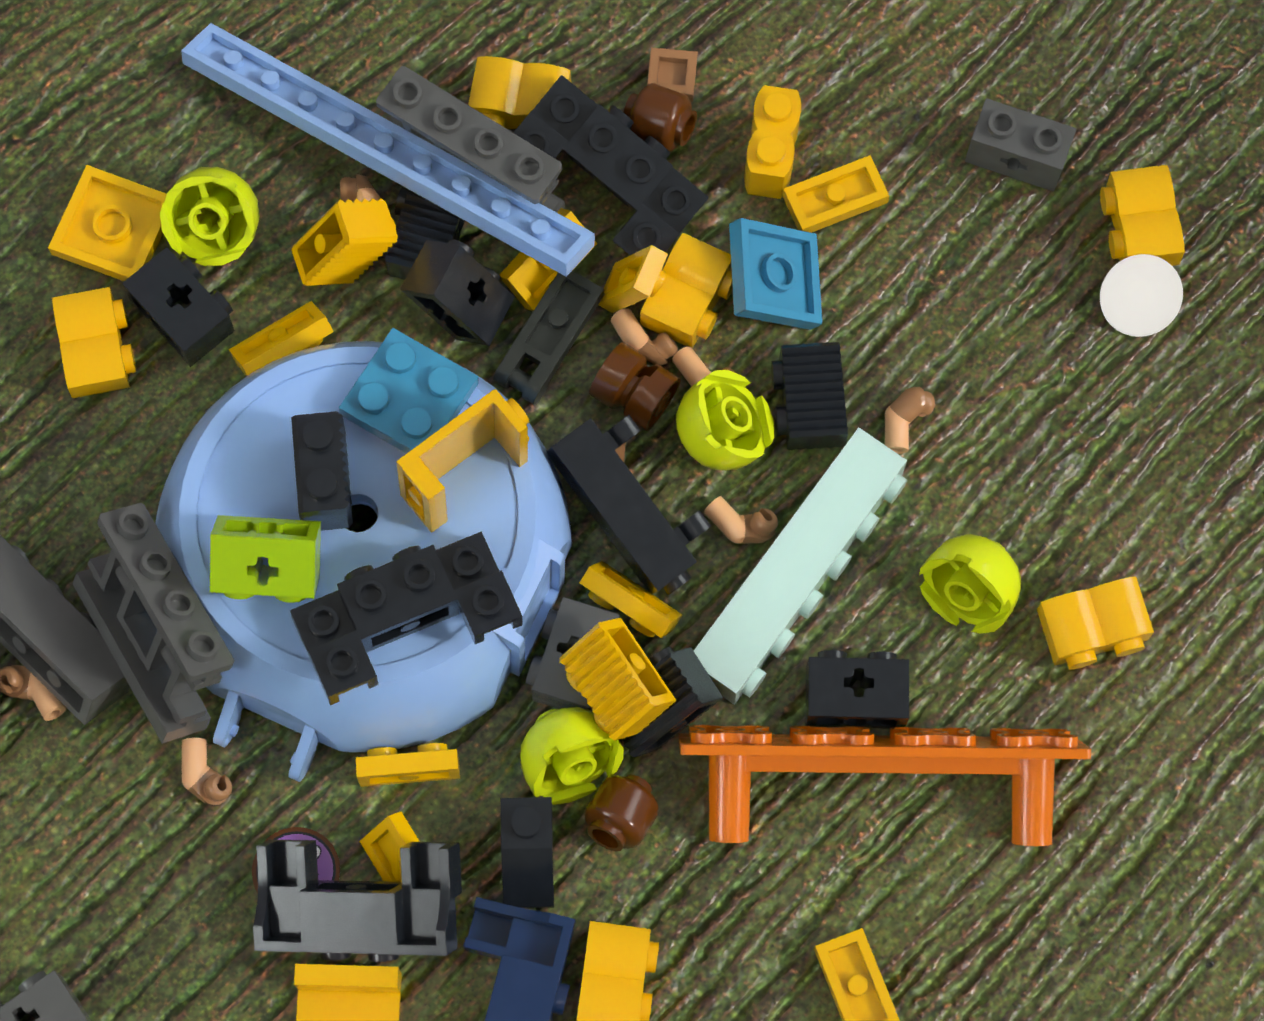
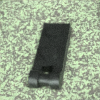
[493,271,605,405]

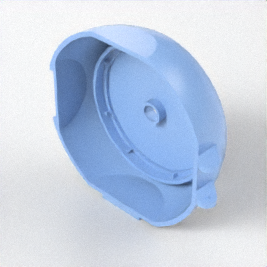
[155,341,572,782]

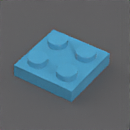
[729,218,822,330]
[339,328,479,453]

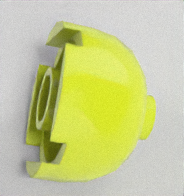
[160,167,260,266]
[676,370,774,470]
[919,534,1021,634]
[520,707,624,805]

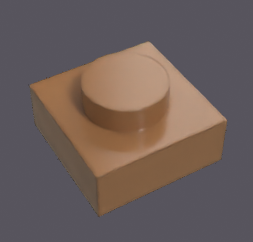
[647,47,698,102]

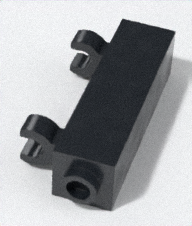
[547,415,711,595]

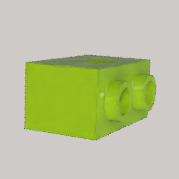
[210,515,321,603]

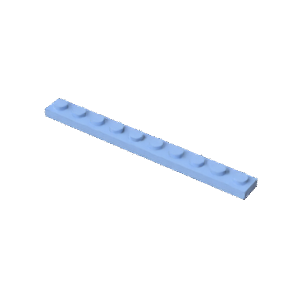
[181,23,595,277]

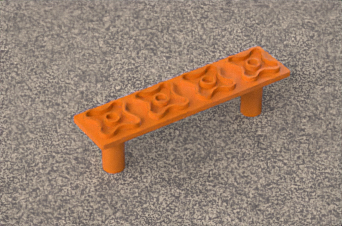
[679,725,1091,846]

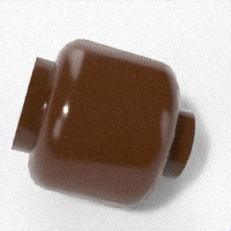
[623,83,697,152]
[584,774,659,852]

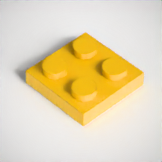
[48,165,166,281]

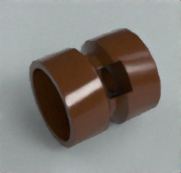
[589,342,681,431]

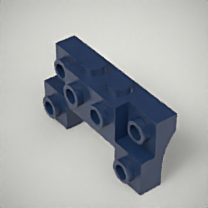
[463,897,576,1021]

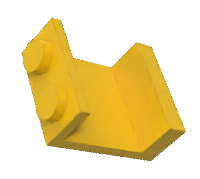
[396,389,529,533]
[294,964,402,1021]

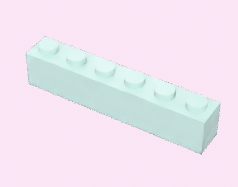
[694,428,907,705]

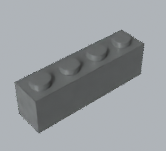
[0,535,130,725]

